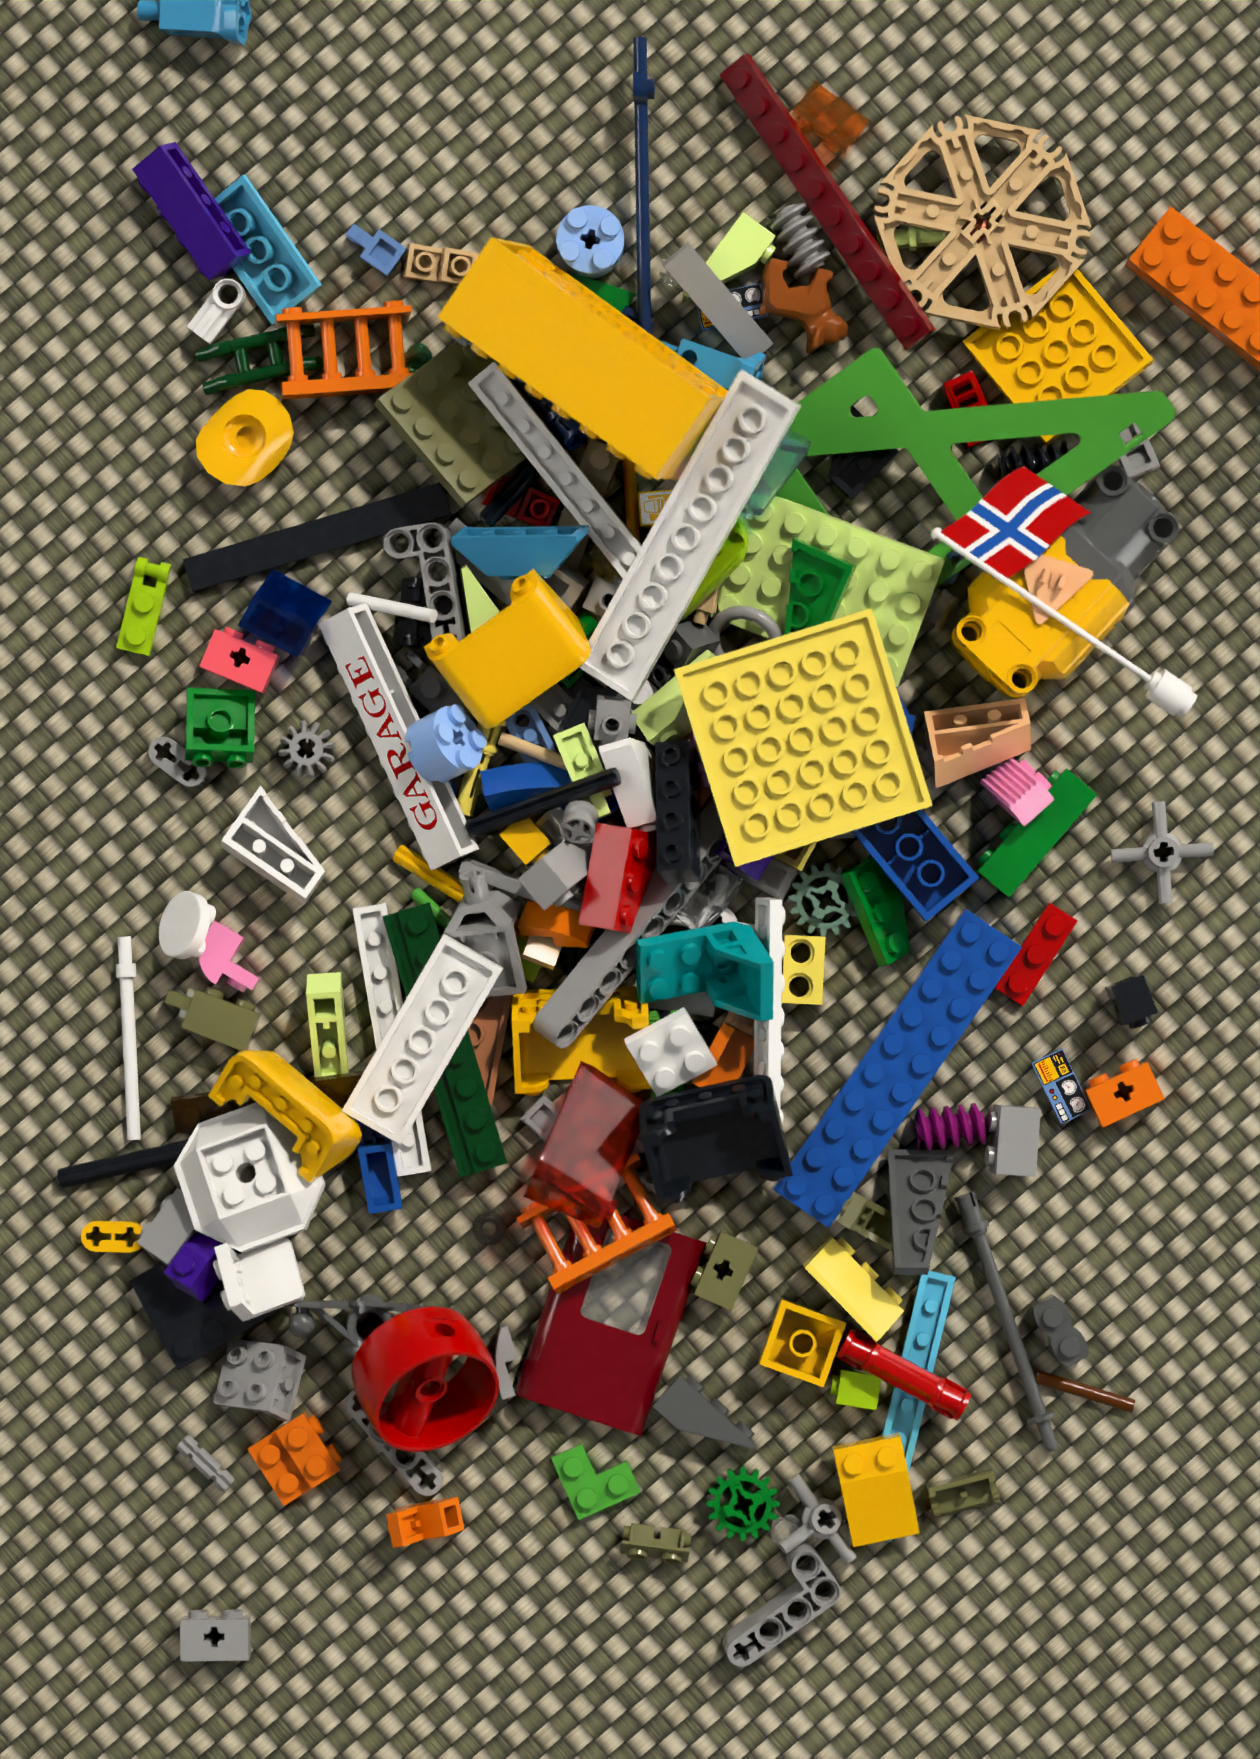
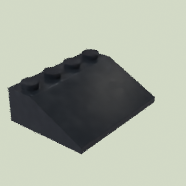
[130,1251,286,1371]

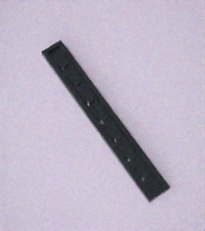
[183,482,452,593]

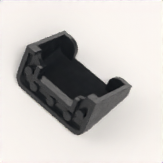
[639,1075,793,1205]

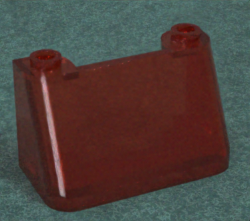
[524,1061,644,1229]

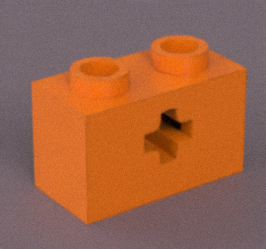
[1083,1058,1165,1128]

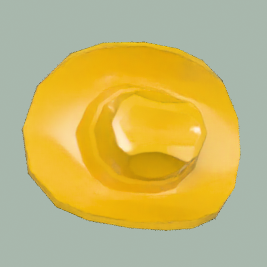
[196,389,294,487]

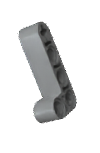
[383,523,468,641]
[722,1542,841,1667]

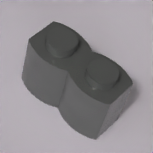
[1030,1294,1089,1367]

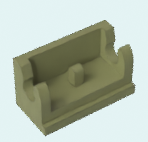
[925,1468,1000,1518]

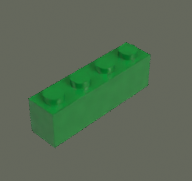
[976,768,1097,898]

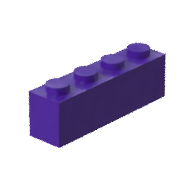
[132,142,252,280]

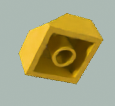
[758,1298,846,1387]

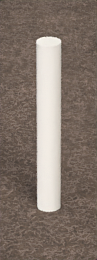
[346,592,438,623]

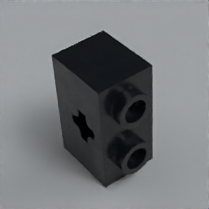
[1105,974,1158,1029]

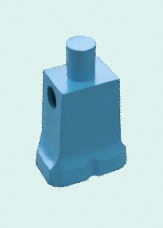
[137,0,252,46]
[660,338,766,391]

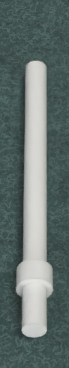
[115,936,141,1140]

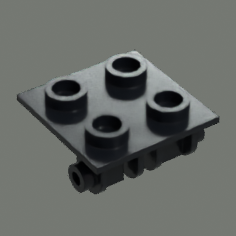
[396,577,467,648]

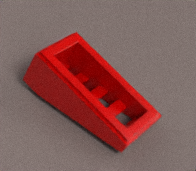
[941,370,988,448]

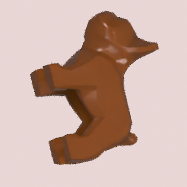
[759,258,848,354]

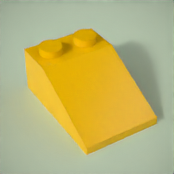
[832,1433,920,1547]

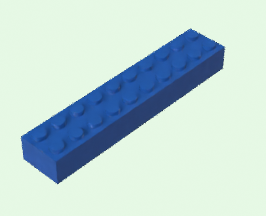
[772,909,1022,1228]

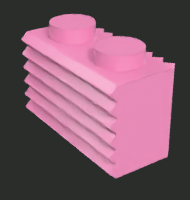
[980,758,1055,827]

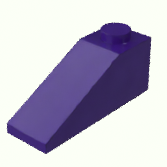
[164,1232,239,1303]

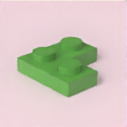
[551,1443,641,1520]

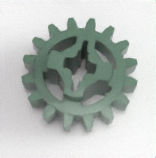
[788,863,858,937]

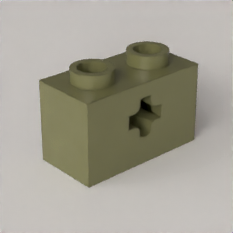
[690,1230,759,1311]

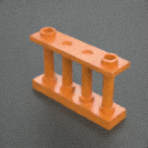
[275,300,412,400]
[516,1153,678,1294]

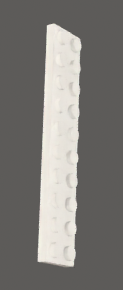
[579,370,801,701]

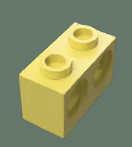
[781,935,826,1005]

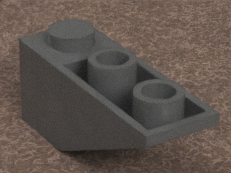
[652,1374,756,1449]

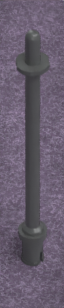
[954,1191,1057,1452]

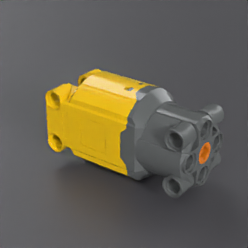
[950,464,1181,700]

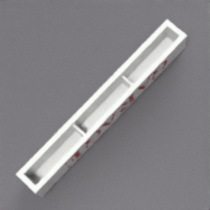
[318,603,479,871]

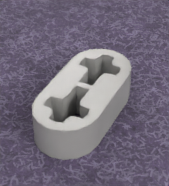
[148,737,207,787]

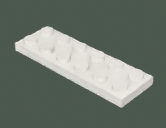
[342,934,503,1145]

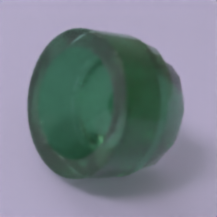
[405,343,433,372]

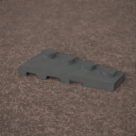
[886,1149,955,1275]

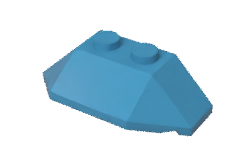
[450,525,589,580]

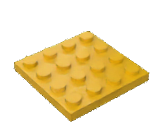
[962,266,1154,446]

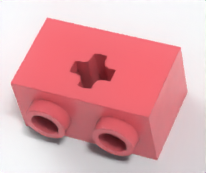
[199,626,280,695]

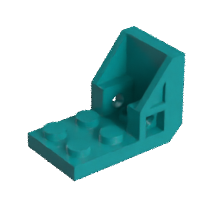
[636,922,774,1022]

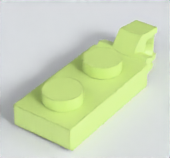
[553,723,612,819]

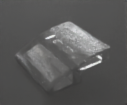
[675,861,746,929]

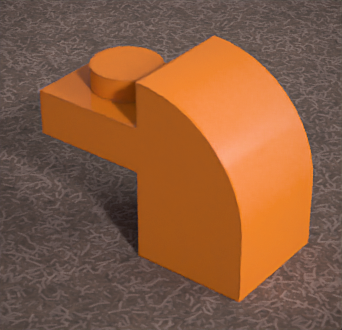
[386,1496,465,1548]

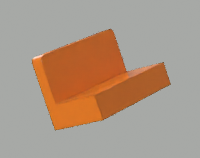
[691,1022,754,1087]

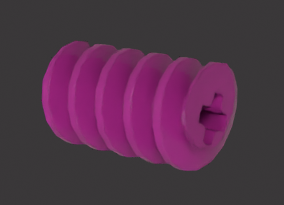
[914,1103,986,1150]

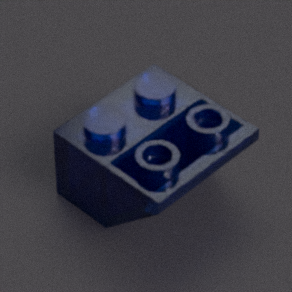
[238,569,333,661]

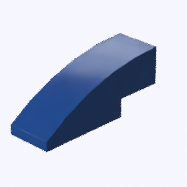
[480,762,572,812]
[354,1118,403,1214]

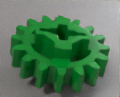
[706,1466,780,1541]

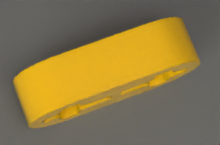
[81,1220,143,1253]

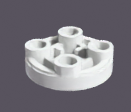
[159,891,216,959]

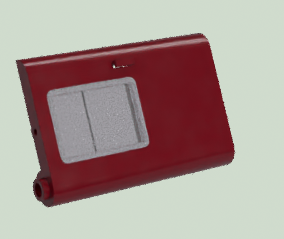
[514,1196,707,1436]

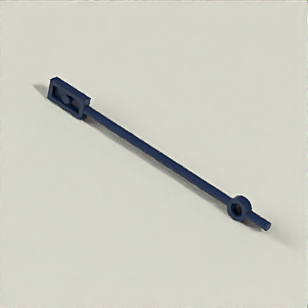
[633,37,655,334]

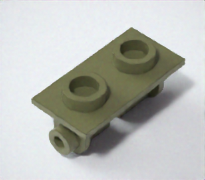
[620,1523,691,1565]

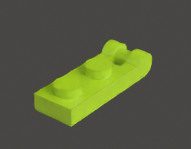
[116,557,172,657]

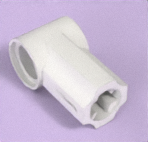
[187,278,246,344]

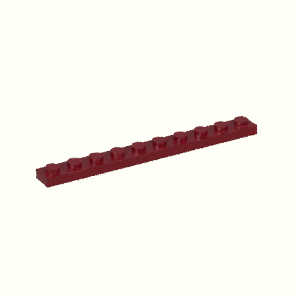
[720,54,936,350]

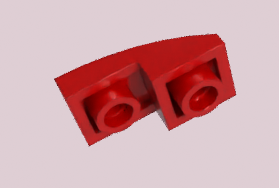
[481,476,560,526]

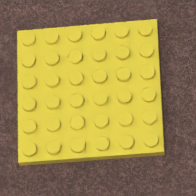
[674,608,933,867]

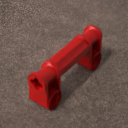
[835,1327,971,1421]

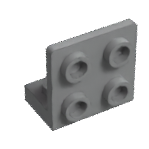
[214,1339,306,1422]

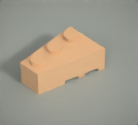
[924,698,1031,789]

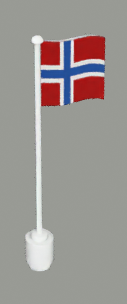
[931,466,1197,718]

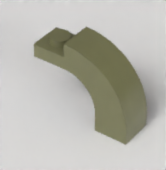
[837,1191,940,1251]

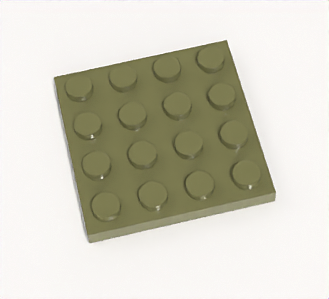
[374,341,554,508]

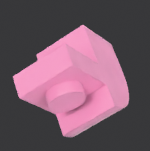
[199,921,261,993]

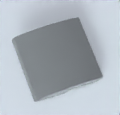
[495,1322,518,1400]

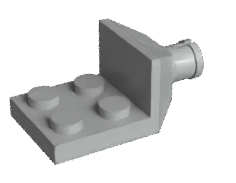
[444,868,527,997]

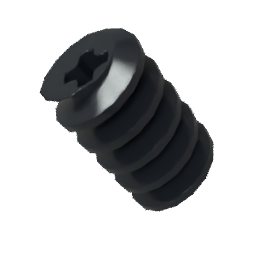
[998,440,1068,480]

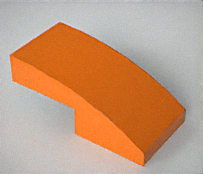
[518,901,595,948]

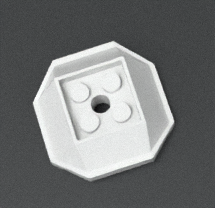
[174,1102,325,1253]

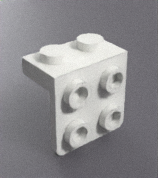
[213,1238,305,1322]

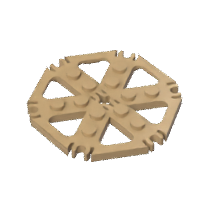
[873,114,1091,330]

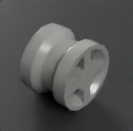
[560,800,598,844]

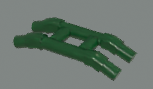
[195,324,323,395]

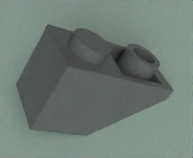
[649,620,721,689]

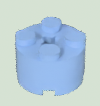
[556,205,624,279]
[405,704,487,784]

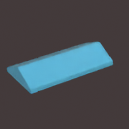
[215,175,322,325]

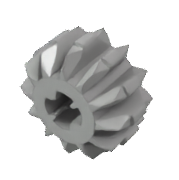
[278,720,336,778]

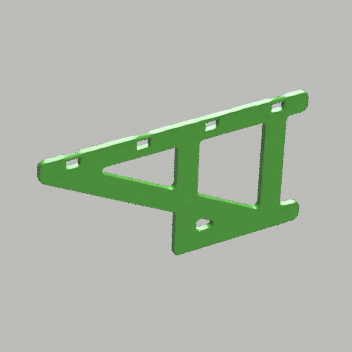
[761,348,1176,588]

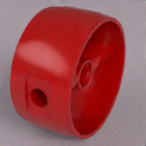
[352,1307,499,1452]

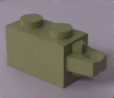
[164,986,262,1051]

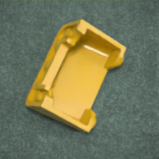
[424,568,591,729]
[512,986,651,1096]
[208,1050,362,1183]

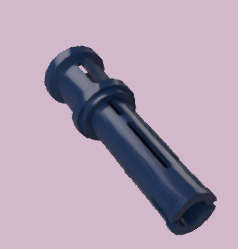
[509,377,589,450]

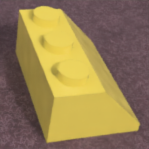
[802,1236,904,1342]

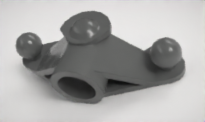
[287,1295,455,1353]

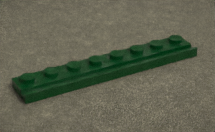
[382,902,508,1177]

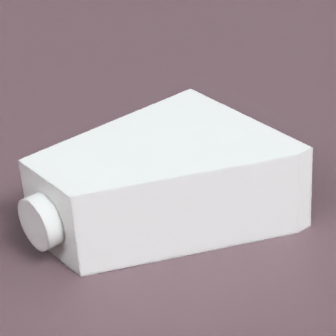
[599,738,656,834]

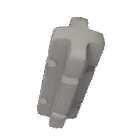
[176,1435,234,1492]

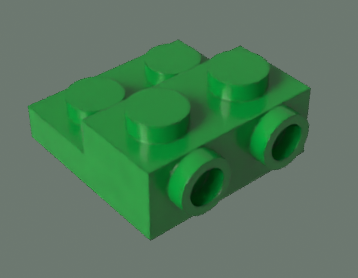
[184,687,255,769]

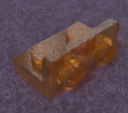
[791,81,870,155]

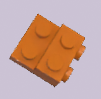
[248,1411,343,1506]

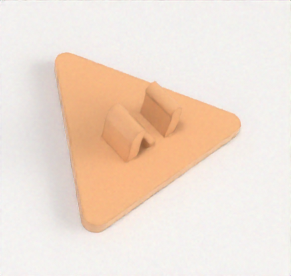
[1023,555,1093,624]

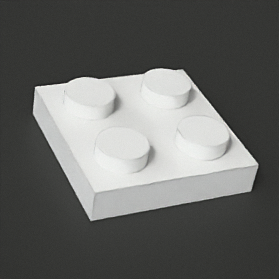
[624,1007,717,1097]

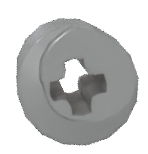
[766,203,830,280]

